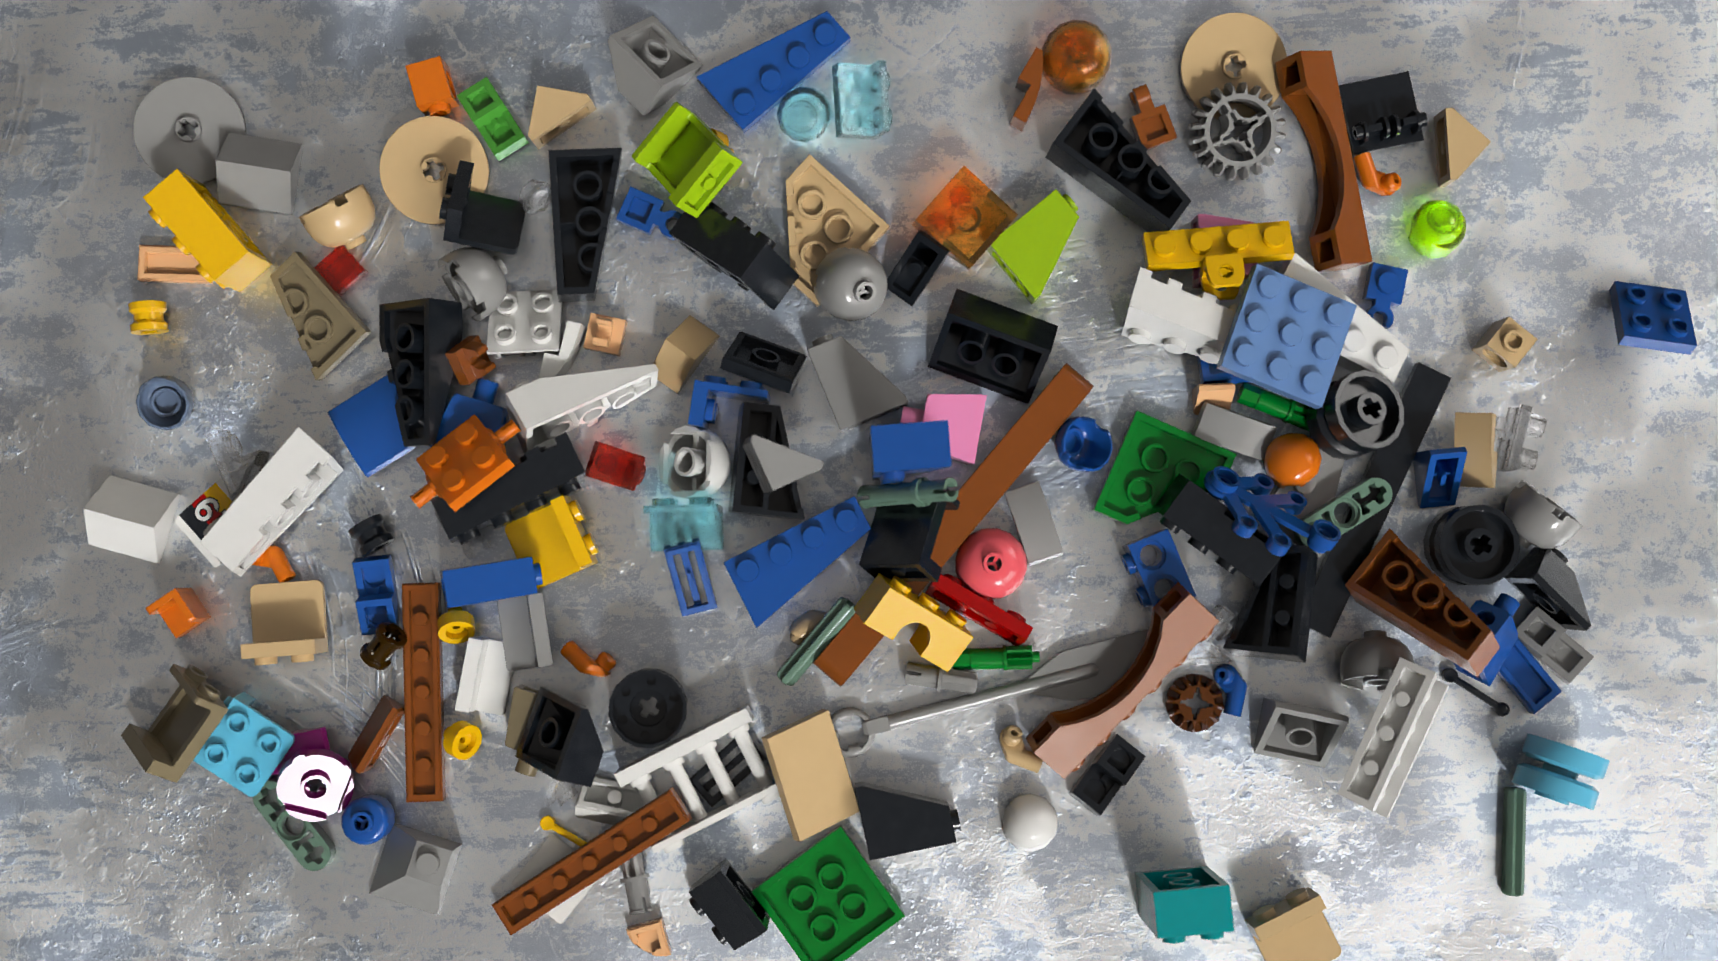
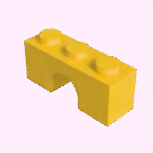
[854,573,974,672]

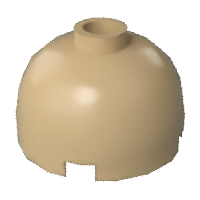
[298,184,376,251]

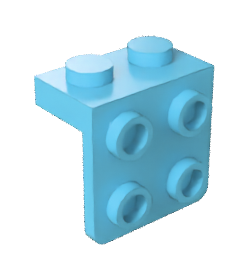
[193,691,295,797]

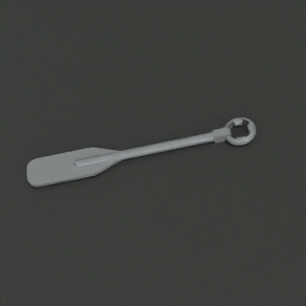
[831,630,1148,758]

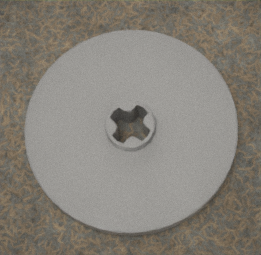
[133,77,246,184]

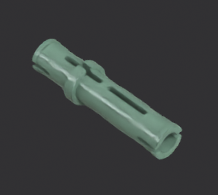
[857,477,959,509]

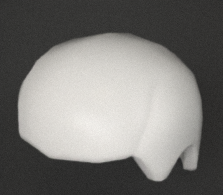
[1003,793,1058,852]

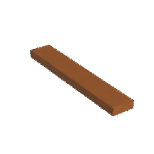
[402,582,446,802]
[492,787,693,935]

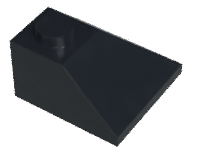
[1505,547,1591,631]
[515,687,604,787]

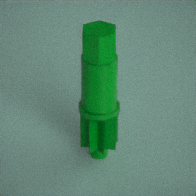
[1236,382,1309,431]
[953,645,1040,671]

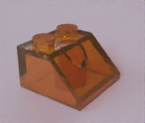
[912,166,1018,269]

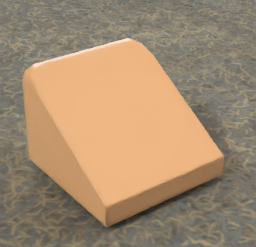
[1192,383,1235,415]

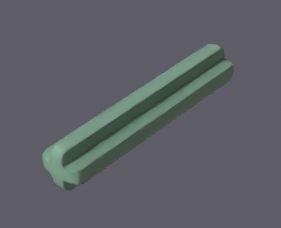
[777,597,856,686]
[1501,787,1527,897]

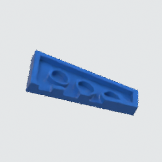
[696,11,851,133]

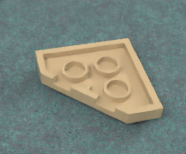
[786,154,890,308]

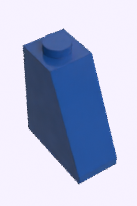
[440,557,543,608]

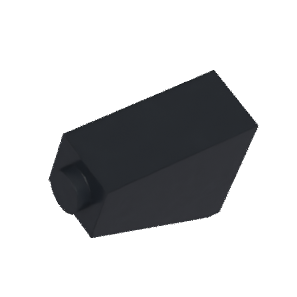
[855,782,961,860]

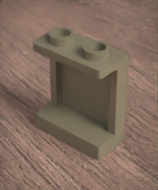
[121,664,229,783]

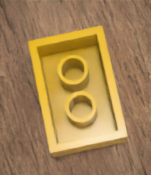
[143,169,273,292]

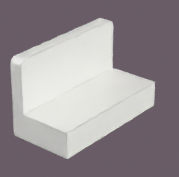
[455,636,513,715]

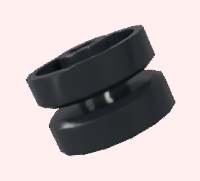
[1306,370,1404,460]
[1423,505,1520,585]

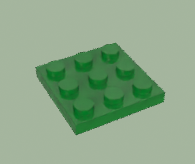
[752,825,905,961]

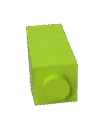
[986,189,1079,305]

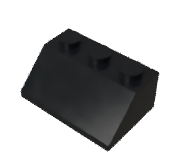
[928,289,1058,404]

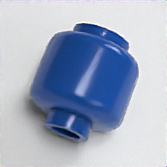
[341,794,395,845]

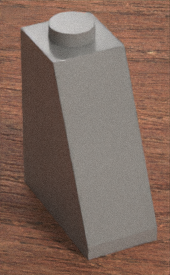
[807,334,908,433]

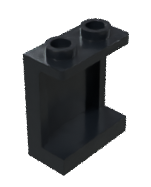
[859,488,960,582]

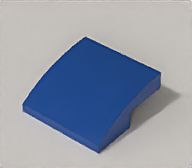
[327,375,418,477]

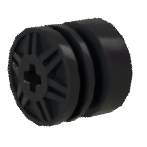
[608,668,687,748]

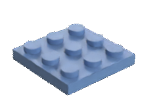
[1216,264,1357,409]

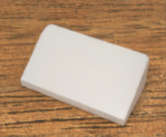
[574,776,655,825]

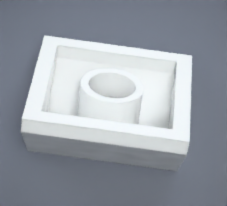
[83,475,181,564]

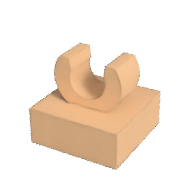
[583,313,628,357]

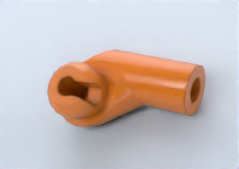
[1353,152,1401,196]
[252,545,296,583]
[560,641,616,678]

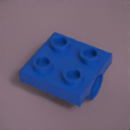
[1609,281,1697,355]

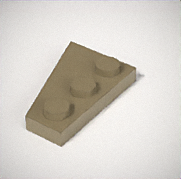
[270,252,371,381]

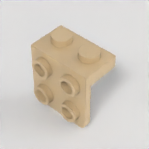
[240,580,328,665]
[1244,887,1341,961]

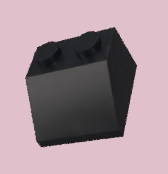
[689,858,770,950]

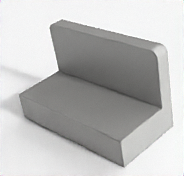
[497,593,553,671]

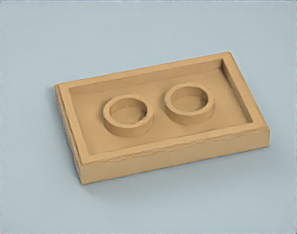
[761,709,860,842]

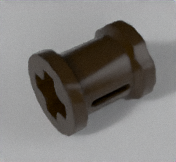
[360,622,408,670]

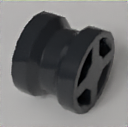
[348,514,395,557]

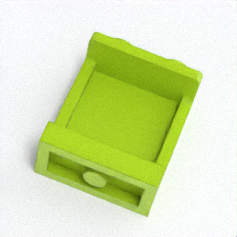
[632,102,743,218]

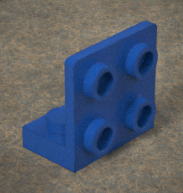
[688,375,771,429]

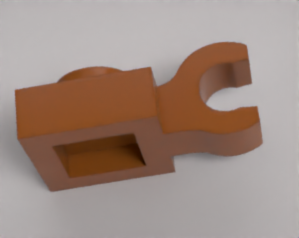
[1129,84,1178,150]

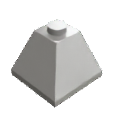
[608,16,703,116]
[369,823,462,915]

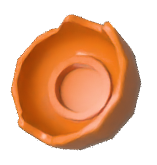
[1264,433,1322,489]

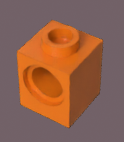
[405,56,460,116]

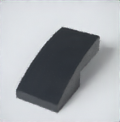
[1068,734,1146,816]

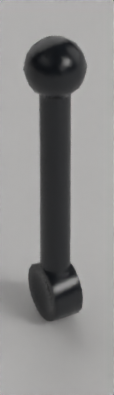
[1441,668,1510,717]

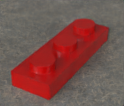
[925,574,1033,646]

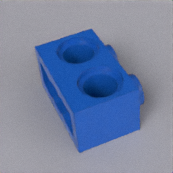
[1121,529,1196,613]

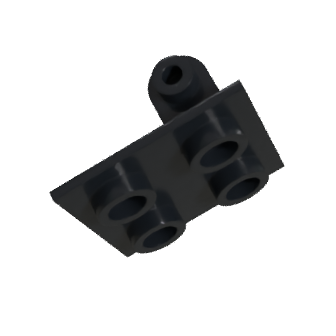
[1339,71,1428,155]

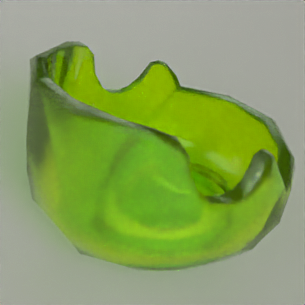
[1408,200,1467,259]

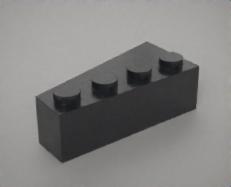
[1045,88,1191,232]
[548,148,622,302]
[431,432,585,545]

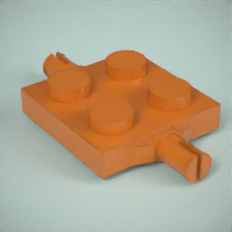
[410,414,521,512]

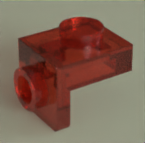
[585,441,646,491]

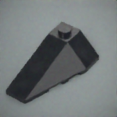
[379,298,463,447]

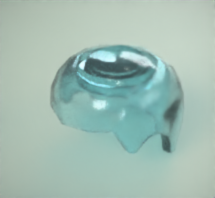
[777,87,833,143]

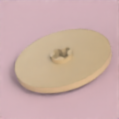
[1180,13,1287,120]
[379,116,489,225]

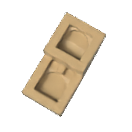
[1454,412,1498,488]

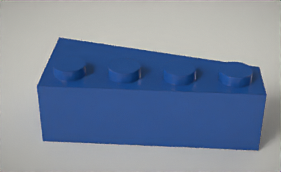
[869,420,952,485]

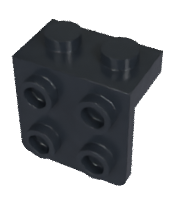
[439,160,527,255]

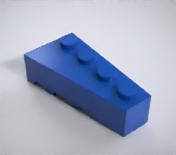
[723,496,871,628]

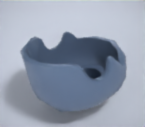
[136,375,195,430]

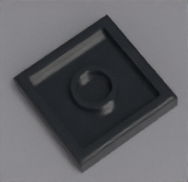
[720,331,807,393]

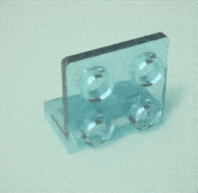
[643,497,724,552]

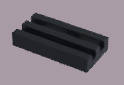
[689,738,767,807]

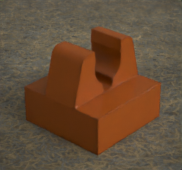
[445,335,496,385]

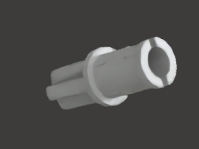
[905,661,978,694]
[620,852,653,916]

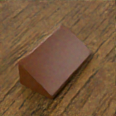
[348,695,405,774]

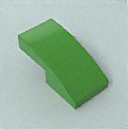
[456,77,529,161]

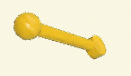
[540,815,587,847]

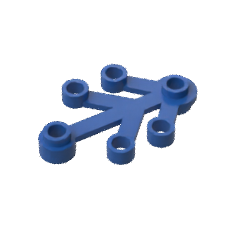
[1204,466,1341,556]

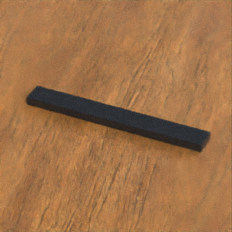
[1310,362,1451,638]

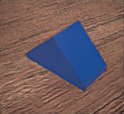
[1413,447,1468,508]

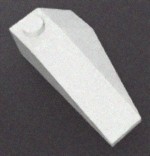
[506,364,658,455]

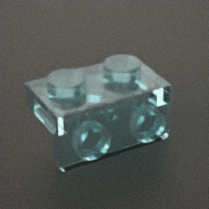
[832,60,893,140]

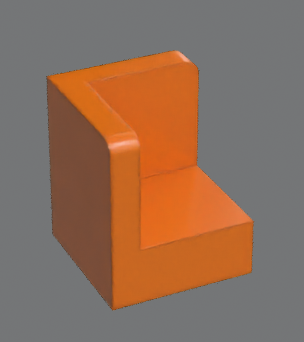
[145,587,211,638]

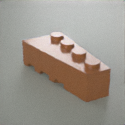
[1345,528,1500,677]

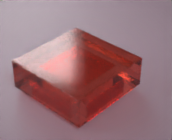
[314,245,368,296]

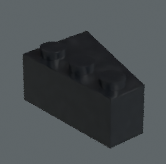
[728,402,805,520]

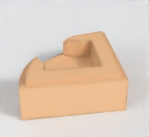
[626,917,672,956]

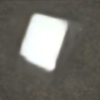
[204,428,270,501]
[1181,605,1235,666]

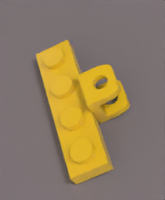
[1141,221,1295,301]

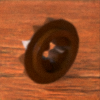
[1165,674,1224,732]

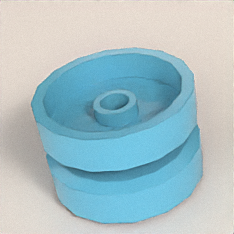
[1512,733,1610,810]

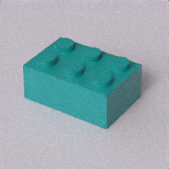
[1135,866,1234,943]

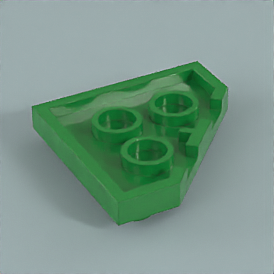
[1092,411,1237,525]

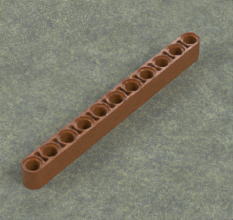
[813,363,1094,687]

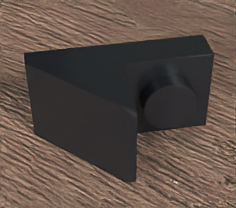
[887,229,950,306]

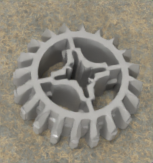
[1187,82,1286,181]

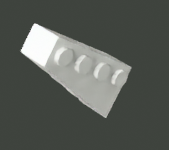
[1278,252,1410,383]
[1121,267,1238,364]
[199,427,344,577]

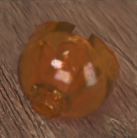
[1041,20,1112,94]

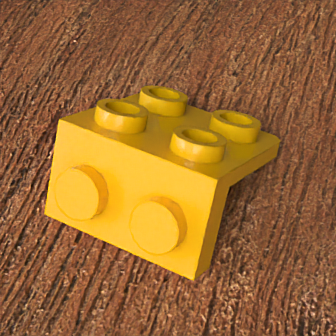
[505,495,599,589]

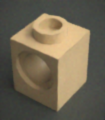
[1472,317,1538,372]

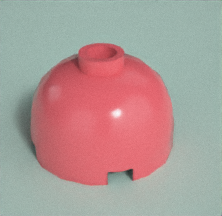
[955,528,1027,599]

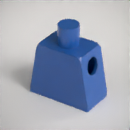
[429,378,509,447]
[1454,593,1520,686]

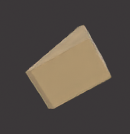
[528,86,597,150]
[1434,108,1491,187]
[653,315,720,394]

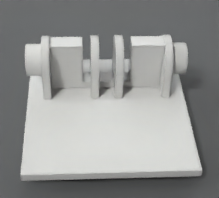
[486,290,563,358]

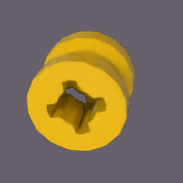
[128,300,169,335]

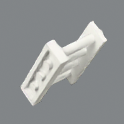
[1337,657,1449,818]
[614,703,780,854]

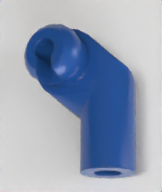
[1213,664,1247,717]

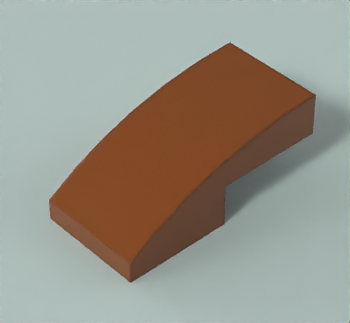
[1010,47,1043,132]

